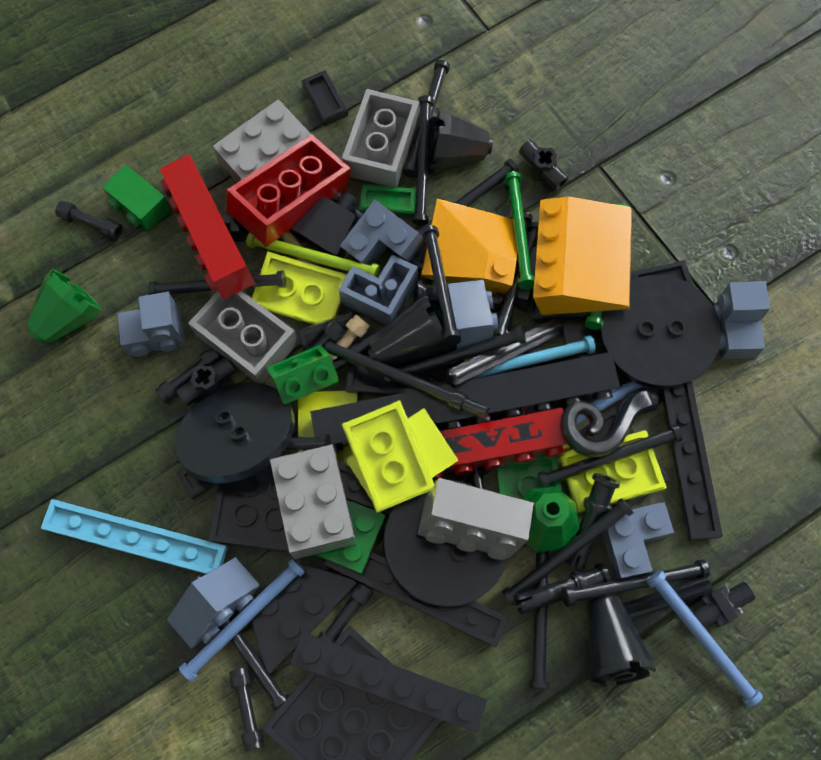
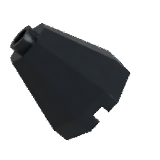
[428,107,493,169]

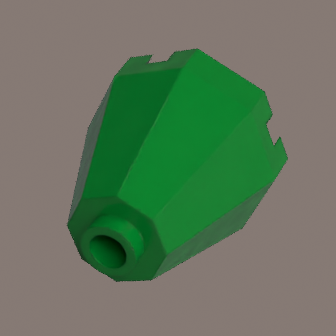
[26,268,101,343]
[521,486,580,553]

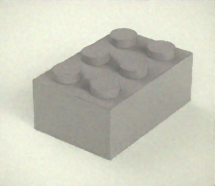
[342,89,420,187]
[213,99,311,183]
[188,291,298,384]
[270,444,356,559]
[417,478,534,560]

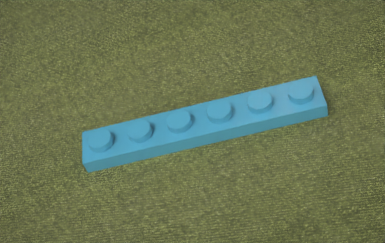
[41,499,228,574]

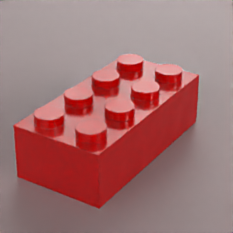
[227,134,351,247]

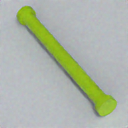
[246,232,380,278]

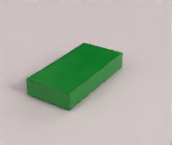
[359,185,416,218]

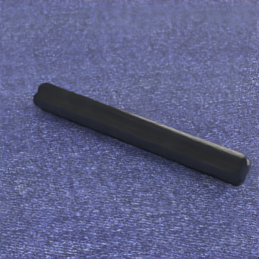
[446,318,564,386]

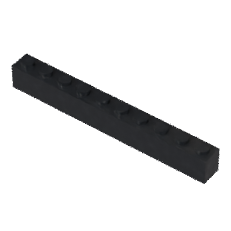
[310,352,620,453]

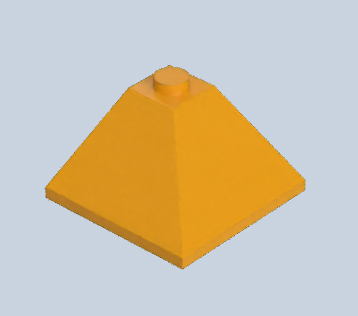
[420,199,517,298]

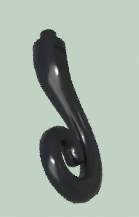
[560,388,663,457]

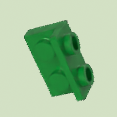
[266,345,339,404]

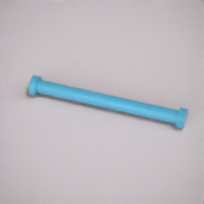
[469,336,595,380]

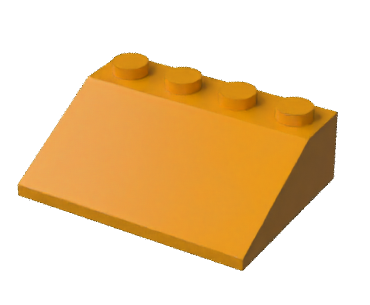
[533,197,632,315]

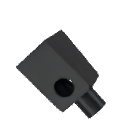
[292,192,358,258]

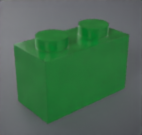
[102,165,171,232]

